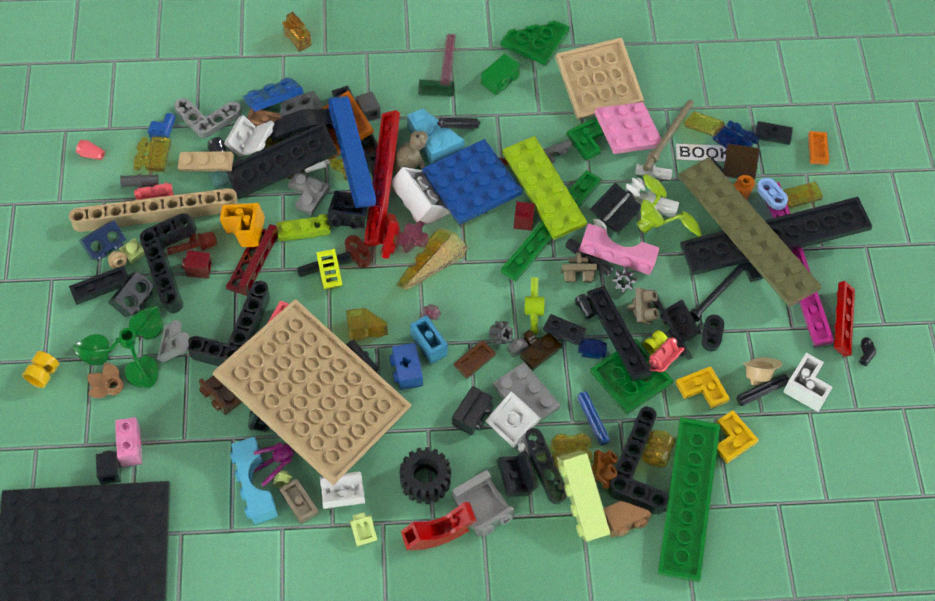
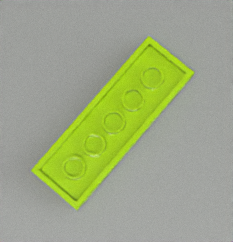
[502,136,587,240]

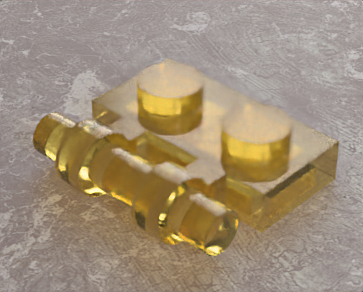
[133,137,171,172]

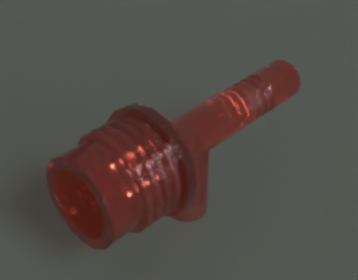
[167,231,217,255]

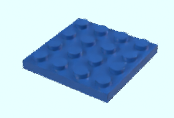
[422,139,523,225]

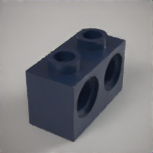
[79,220,127,260]

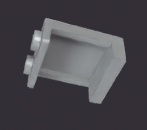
[452,470,514,537]

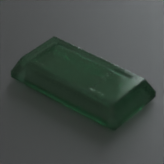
[418,79,454,97]

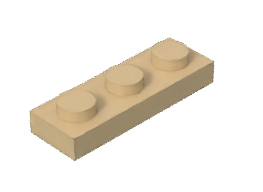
[178,151,234,172]

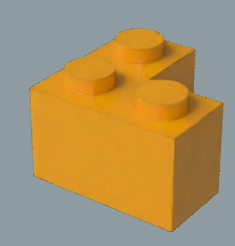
[220,203,265,247]

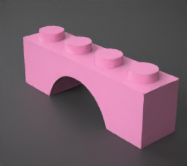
[579,224,659,275]

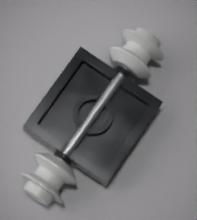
[590,177,646,234]

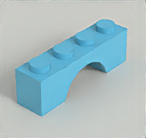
[230,436,279,525]

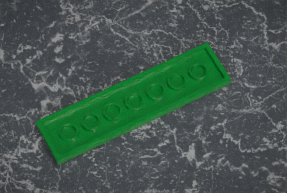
[657,417,720,582]

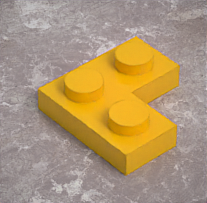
[675,366,730,409]
[716,410,759,464]

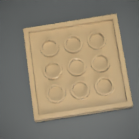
[555,37,644,120]

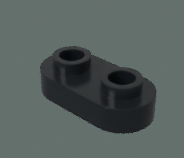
[701,314,724,352]

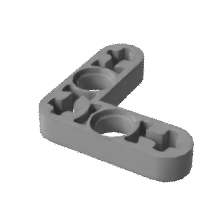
[174,98,241,138]

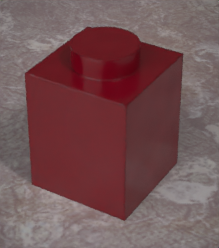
[513,201,535,231]
[182,250,212,278]

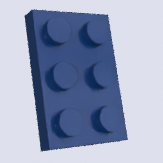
[243,78,304,112]

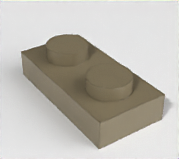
[279,479,319,524]

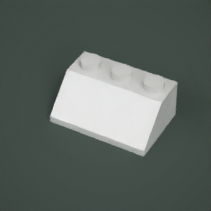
[391,167,450,224]

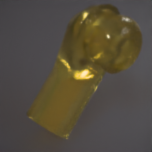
[330,158,348,181]

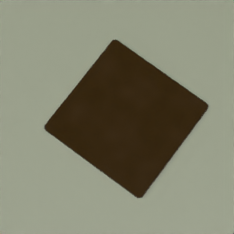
[723,144,760,180]

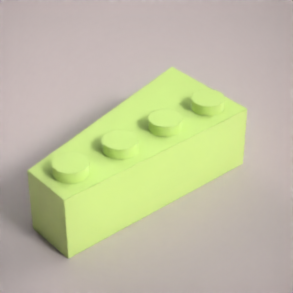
[557,450,610,541]

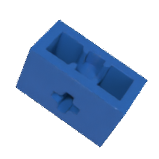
[389,343,423,390]

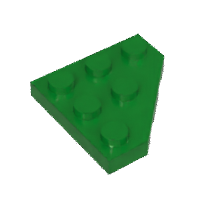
[500,20,570,66]

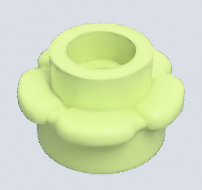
[273,470,292,488]

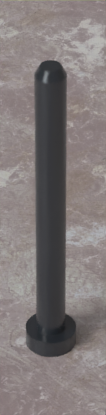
[690,263,745,322]

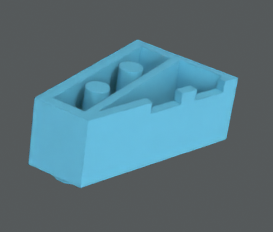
[407,109,464,164]

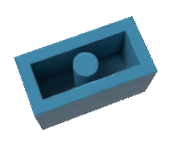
[410,315,448,364]

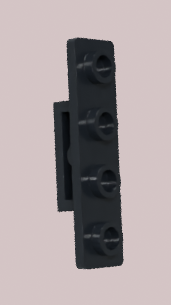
[653,290,701,360]

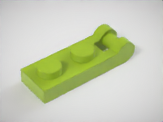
[277,214,331,242]

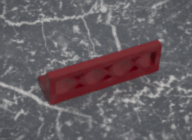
[226,224,278,296]

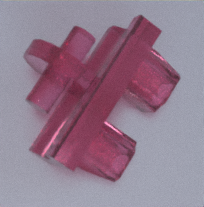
[395,221,429,253]

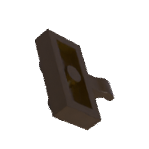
[520,330,562,371]

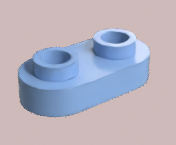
[757,178,788,210]

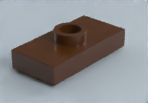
[454,340,496,379]

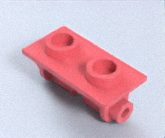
[134,182,174,200]
[649,337,685,372]

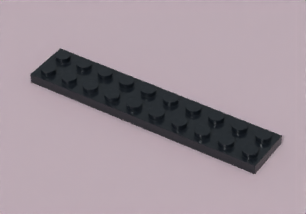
[680,197,872,276]

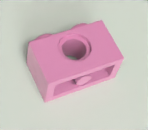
[115,417,142,467]

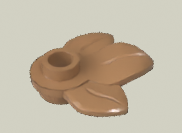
[87,362,124,398]

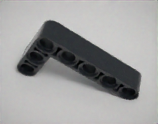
[140,213,197,313]
[188,281,270,367]
[609,406,668,515]

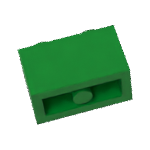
[481,53,520,95]

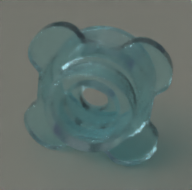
[209,171,230,187]

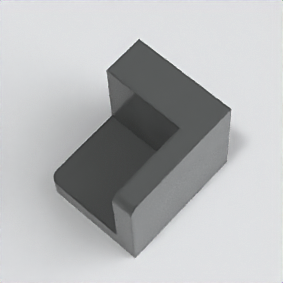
[356,91,381,121]

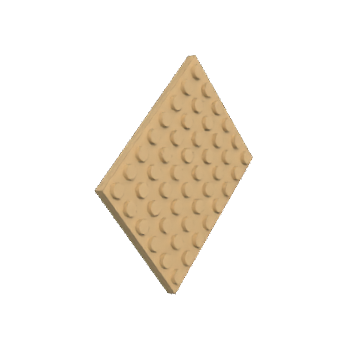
[213,299,412,486]

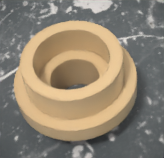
[108,251,127,269]

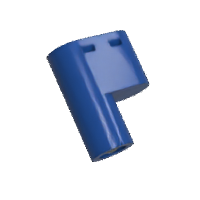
[148,113,176,141]

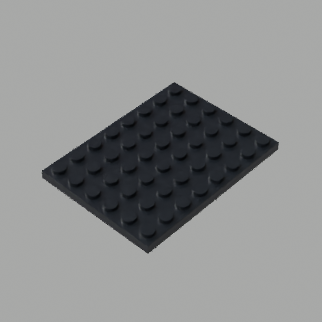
[0,481,170,601]

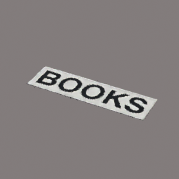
[676,144,727,162]

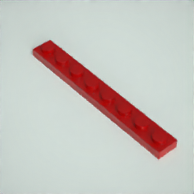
[364,110,400,247]

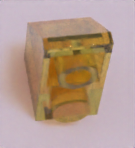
[346,308,388,340]

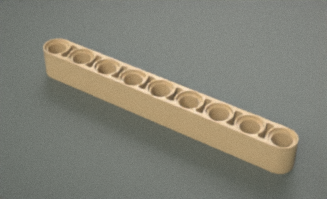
[69,189,238,232]

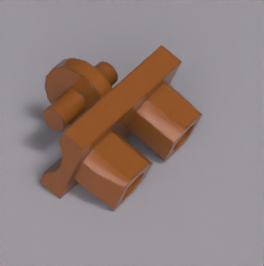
[591,449,618,489]

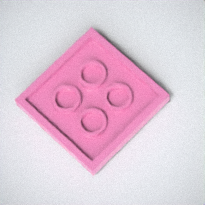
[594,102,661,154]

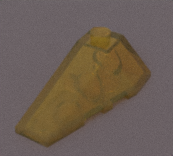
[396,228,468,290]

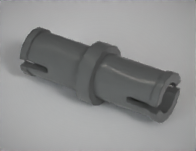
[120,173,159,188]

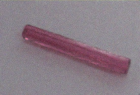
[440,33,456,86]

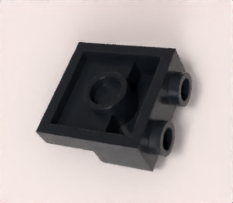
[327,191,369,229]

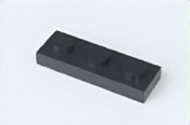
[69,265,128,305]

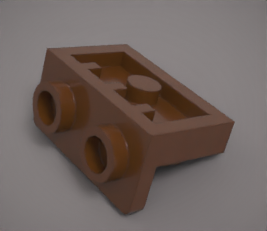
[199,375,243,415]

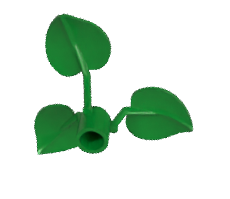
[73,306,162,388]

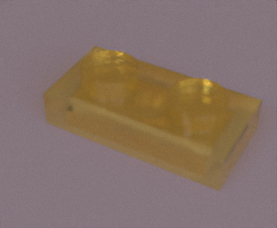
[783,181,823,208]

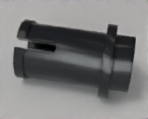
[575,294,596,319]

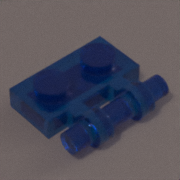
[713,120,760,149]

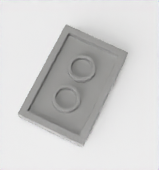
[493,362,561,424]

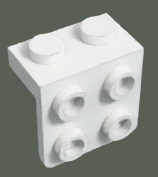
[224,115,274,157]

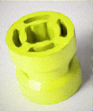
[642,330,668,355]

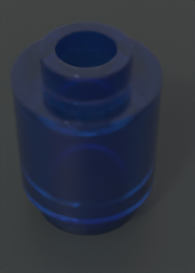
[578,338,607,359]

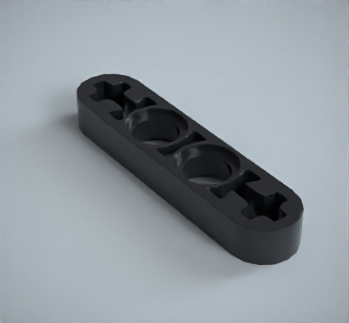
[523,428,567,504]

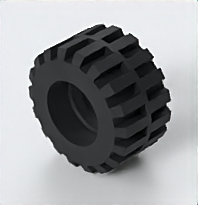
[400,447,451,504]

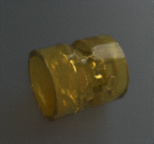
[642,430,676,468]

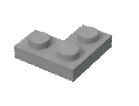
[288,172,330,216]
[157,320,189,363]

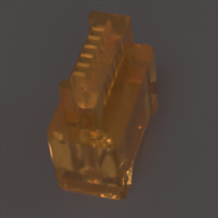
[282,12,312,52]

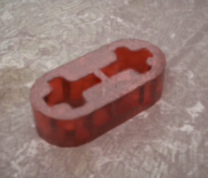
[345,235,372,267]

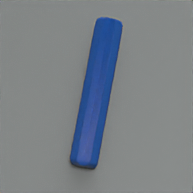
[577,391,610,446]

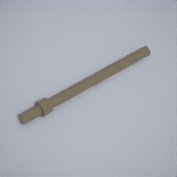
[642,100,694,172]

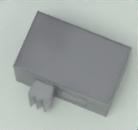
[507,337,528,358]

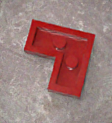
[381,213,400,259]

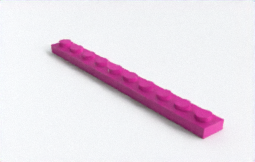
[764,182,834,347]

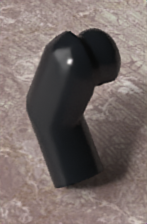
[859,337,876,366]

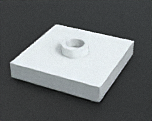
[485,391,542,448]

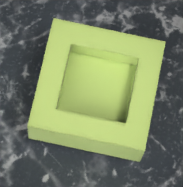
[119,238,145,264]

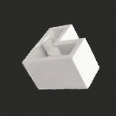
[783,353,833,412]

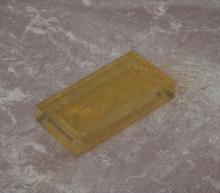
[684,111,725,137]

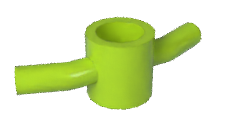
[524,277,545,334]

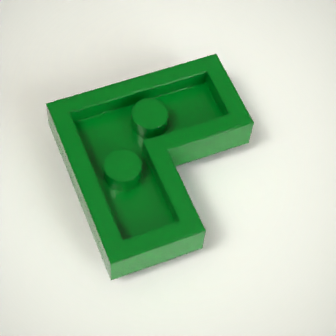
[566,117,605,161]

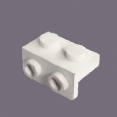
[320,471,365,509]

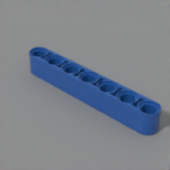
[328,96,376,208]

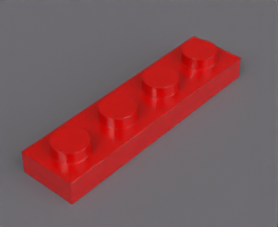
[833,281,855,357]

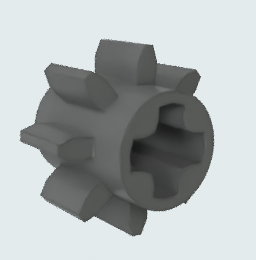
[489,321,513,345]

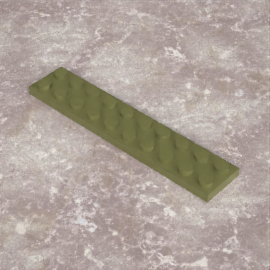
[678,157,821,307]

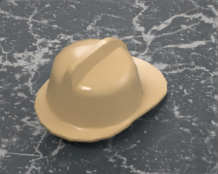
[743,357,783,385]

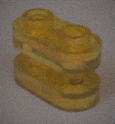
[551,433,593,466]

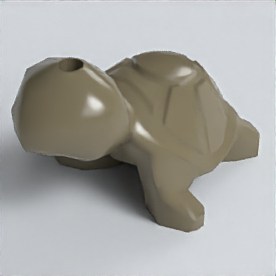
[393,131,428,173]

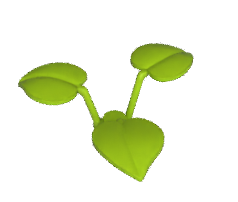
[637,173,702,237]

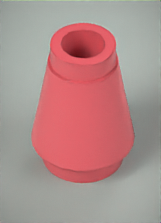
[76,139,105,161]

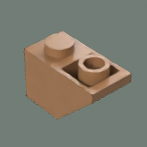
[603,501,651,537]

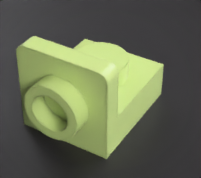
[349,512,377,546]

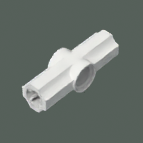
[625,189,679,217]

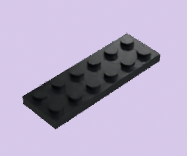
[226,122,339,200]

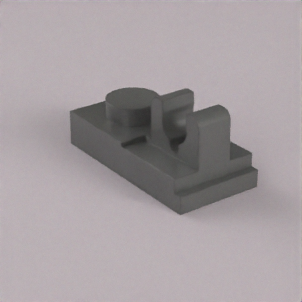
[543,140,572,164]

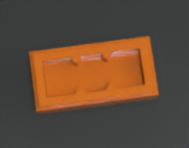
[808,131,829,165]

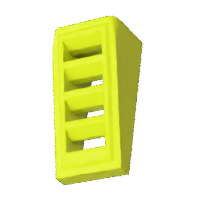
[316,249,343,290]

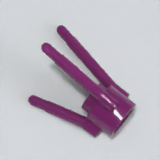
[254,442,294,486]

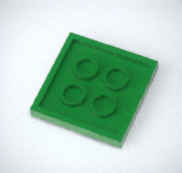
[590,338,674,415]

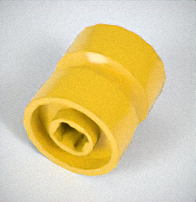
[22,351,60,388]

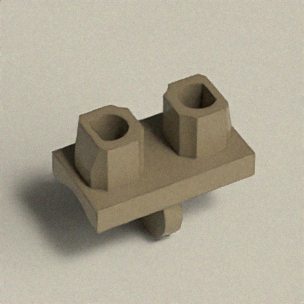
[561,252,597,283]
[627,288,659,325]

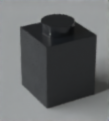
[96,450,121,485]

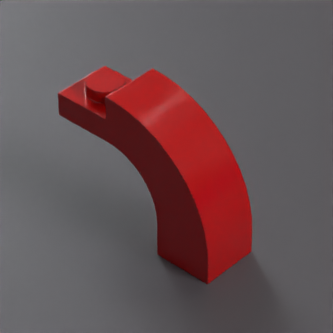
[400,502,477,550]

